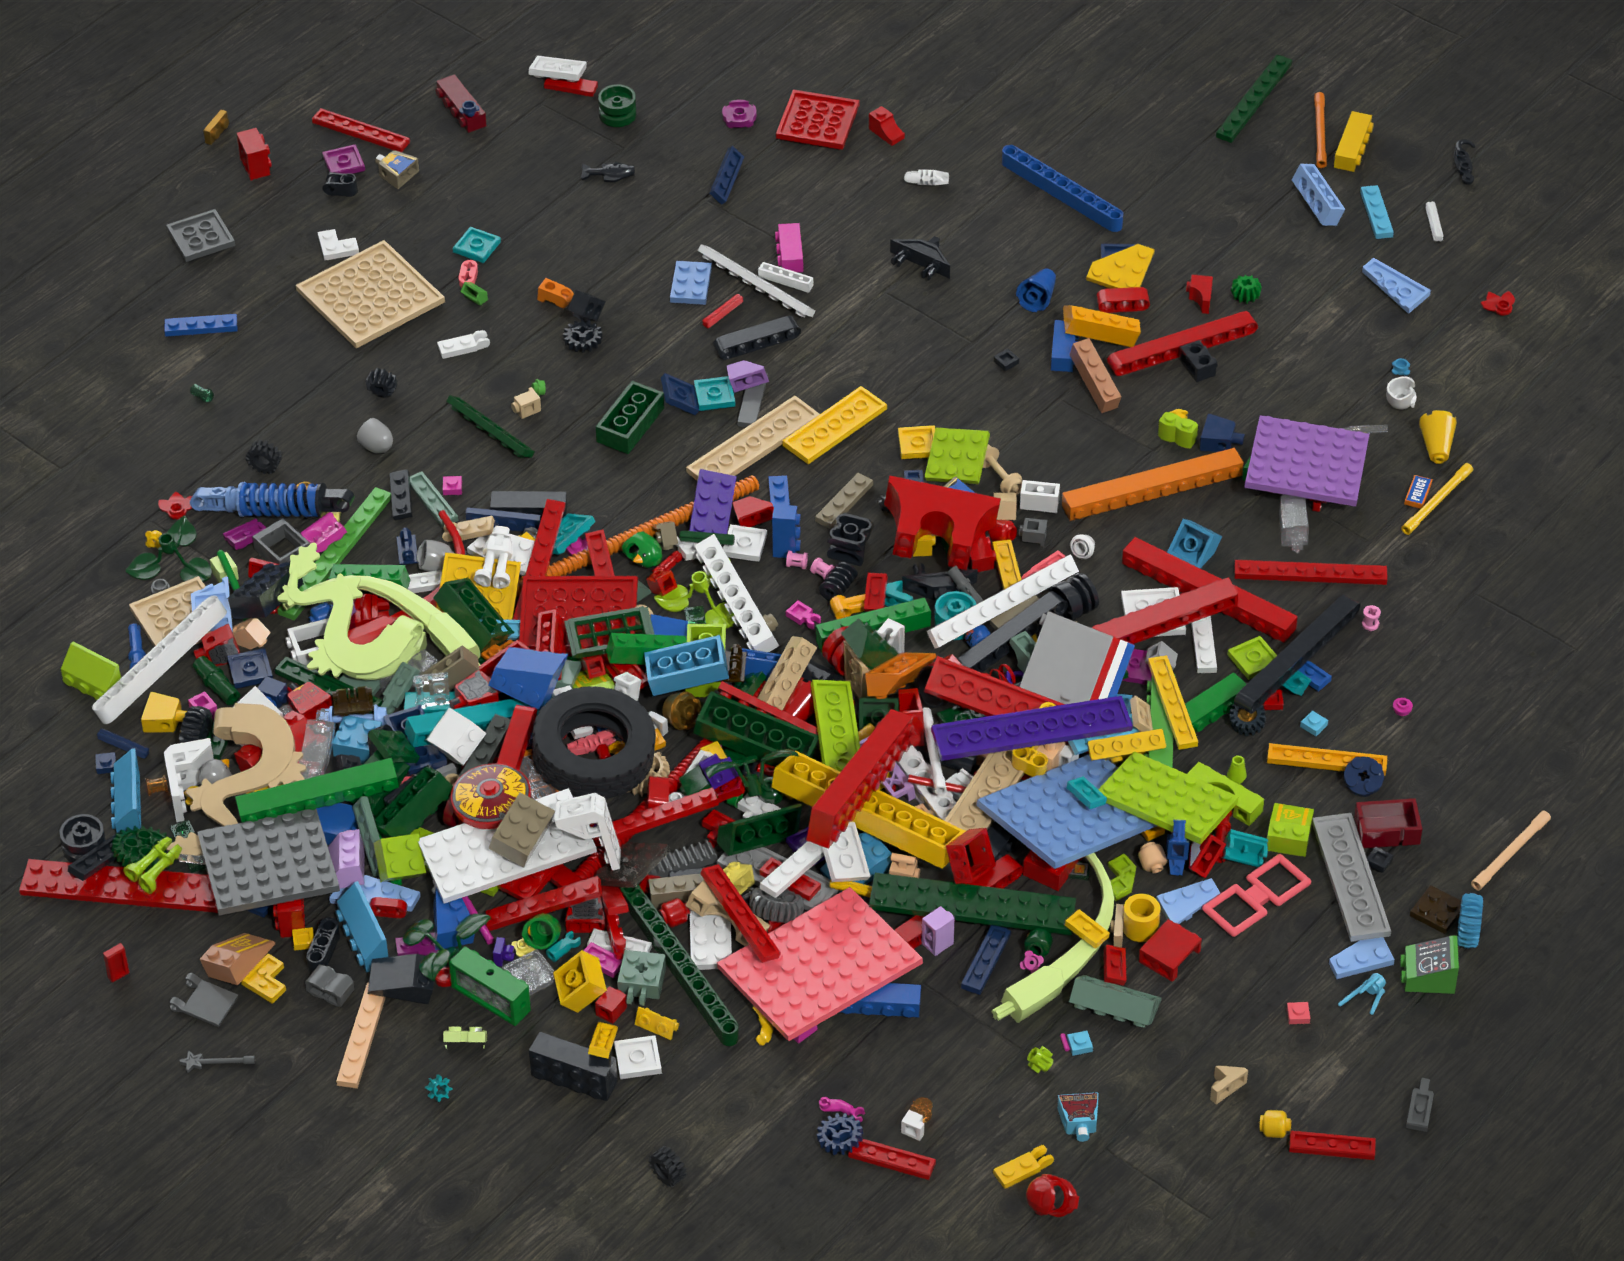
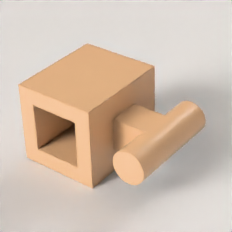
[889,853,920,878]

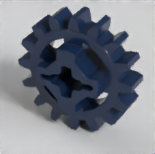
[817,1113,863,1155]

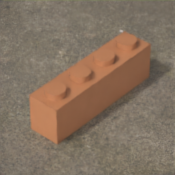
[1070,338,1121,413]

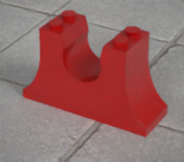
[884,476,1001,570]

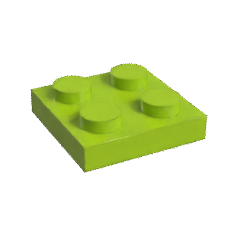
[1227,636,1277,680]

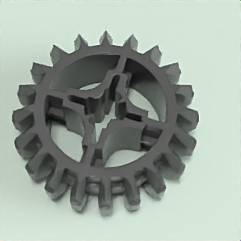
[749,887,804,923]

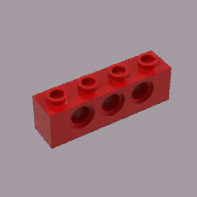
[536,609,565,680]

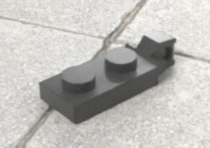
[1406,1078,1434,1132]

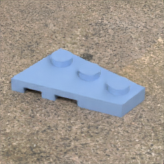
[1156,878,1220,924]
[1329,937,1395,979]

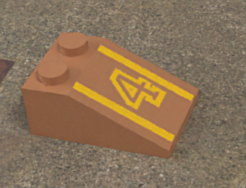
[200,933,275,985]

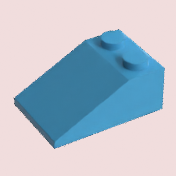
[820,832,892,893]

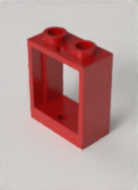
[946,828,996,884]

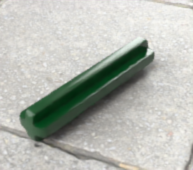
[679,530,735,546]

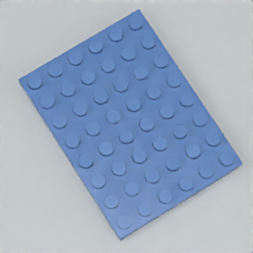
[977,755,1157,869]

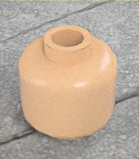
[1138,842,1167,873]

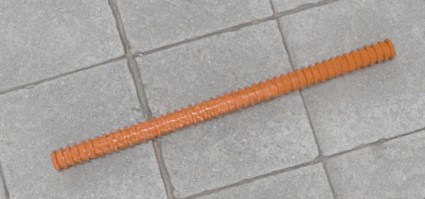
[516,475,759,597]

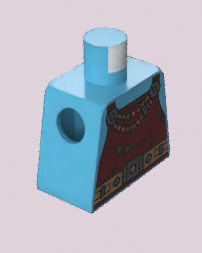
[1057,1092,1098,1142]

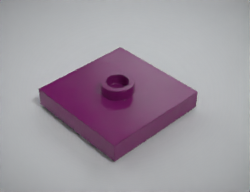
[322,144,365,178]
[1122,649,1152,685]

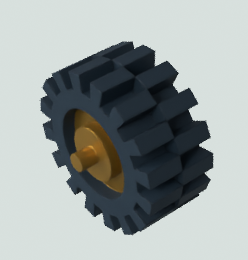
[1230,704,1266,736]

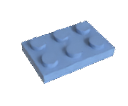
[670,261,712,305]

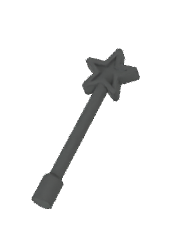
[180,1051,255,1073]

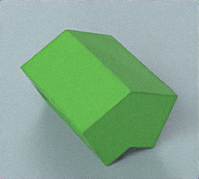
[461,282,488,306]

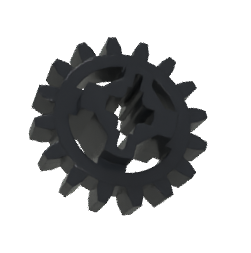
[563,320,602,353]

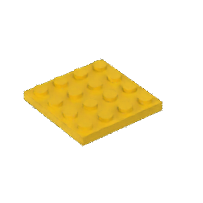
[436,552,521,620]

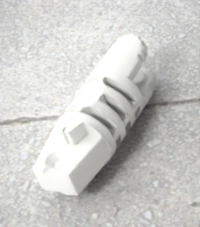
[904,169,949,186]

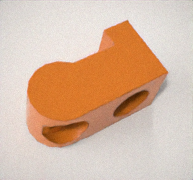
[537,278,574,308]

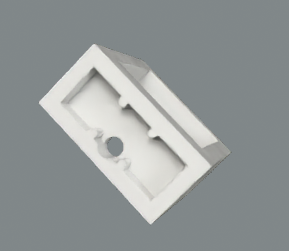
[285,618,329,666]

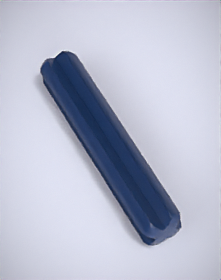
[97,728,149,759]

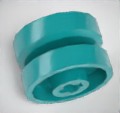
[934,591,976,640]

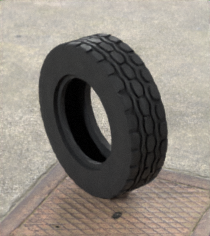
[532,686,656,799]

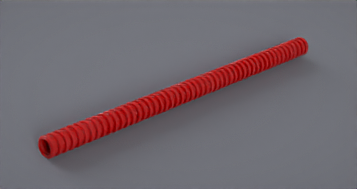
[574,681,766,880]

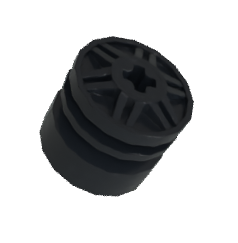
[1050,573,1099,621]

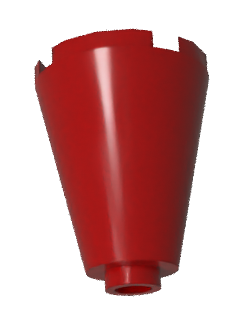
[782,677,815,721]

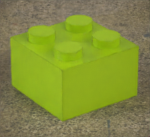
[373,833,426,882]

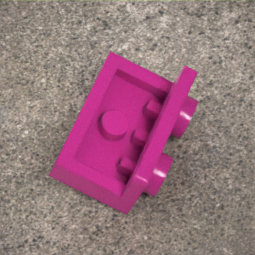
[301,512,347,553]

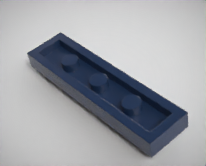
[709,146,744,205]
[466,507,541,532]
[961,925,1011,995]

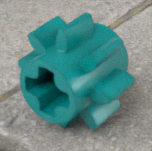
[425,1074,453,1102]

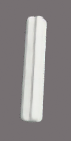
[1426,201,1443,242]

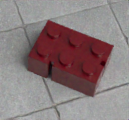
[1354,798,1422,848]

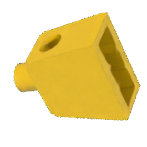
[141,692,187,732]

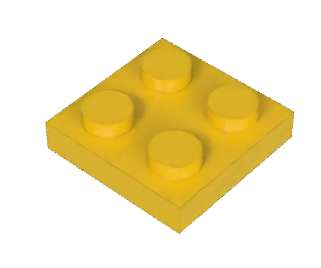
[898,426,935,459]

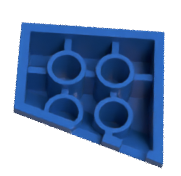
[488,647,568,710]

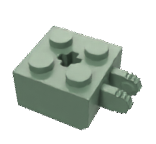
[617,950,666,1006]

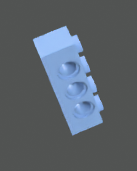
[1292,164,1345,226]

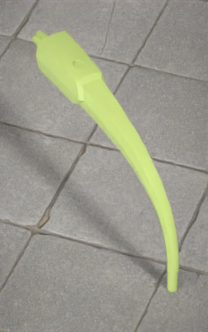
[282,576,480,666]
[992,853,1114,1023]

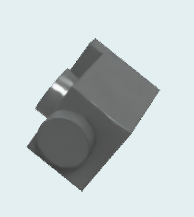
[1019,518,1047,547]

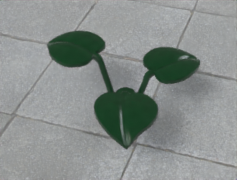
[125,516,212,582]
[706,749,799,797]
[403,914,491,981]

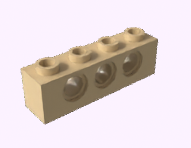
[758,636,817,710]

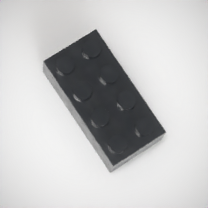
[227,562,304,619]
[529,1032,618,1101]

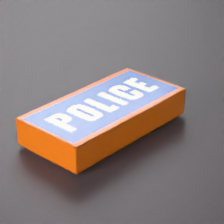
[1404,475,1433,509]

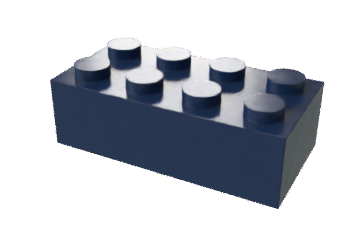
[384,705,447,777]

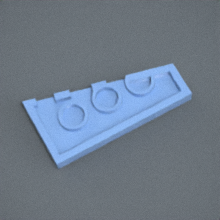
[1362,258,1431,314]
[329,875,420,912]

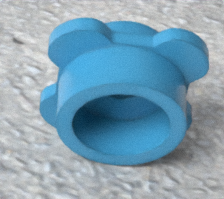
[1392,358,1410,375]

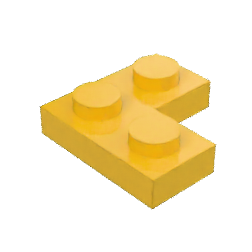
[241,954,286,1004]

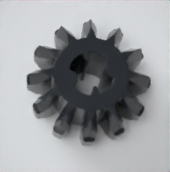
[366,368,397,398]

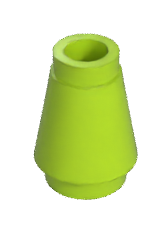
[1227,756,1247,784]

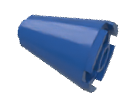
[1016,269,1056,312]

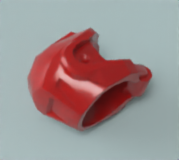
[1026,1174,1079,1217]

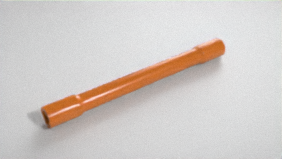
[1314,92,1327,168]

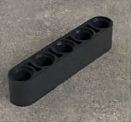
[713,316,801,360]

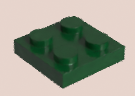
[368,730,420,763]

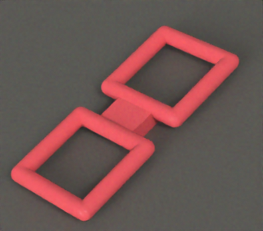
[1202,854,1312,937]

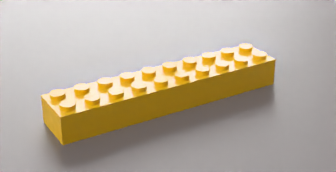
[772,751,966,868]

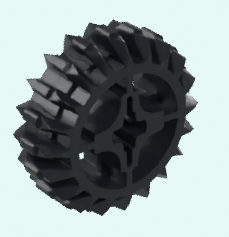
[179,706,213,744]

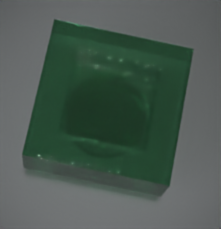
[684,606,706,624]

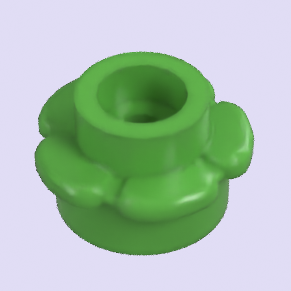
[532,379,545,396]

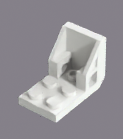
[164,738,214,822]
[555,793,621,871]

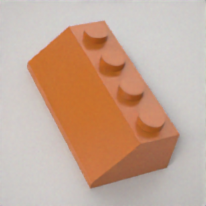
[865,652,936,699]

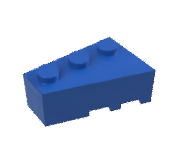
[433,887,475,950]

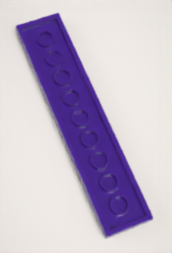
[931,696,1133,761]

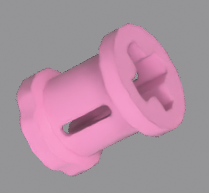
[786,550,808,569]
[810,558,835,580]
[1362,605,1381,631]

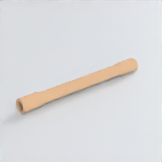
[1471,811,1551,891]

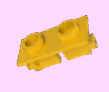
[635,1007,679,1040]

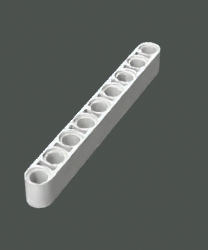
[92,596,227,724]

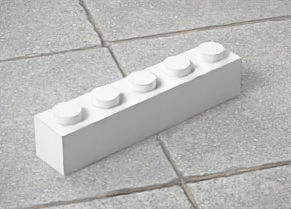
[758,262,813,293]

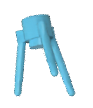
[1338,973,1386,1015]

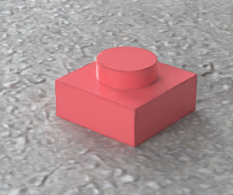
[1287,1002,1310,1024]

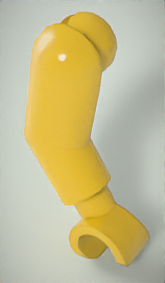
[753,1006,773,1046]

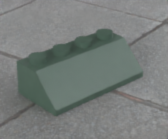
[1069,975,1162,1027]

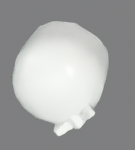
[1386,376,1417,410]

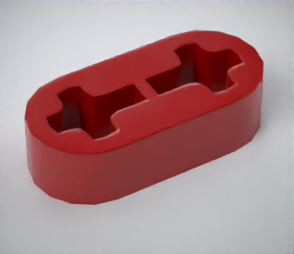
[369,897,408,918]

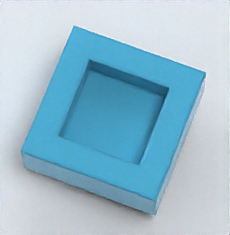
[1300,711,1328,736]
[1067,1031,1093,1056]

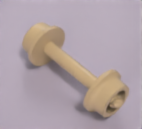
[983,444,1022,496]

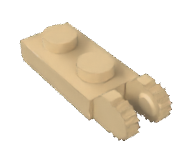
[442,516,495,542]

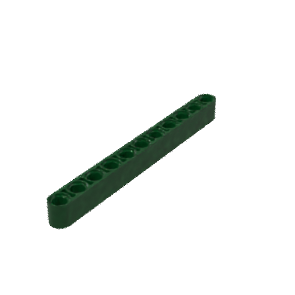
[620,880,739,1046]

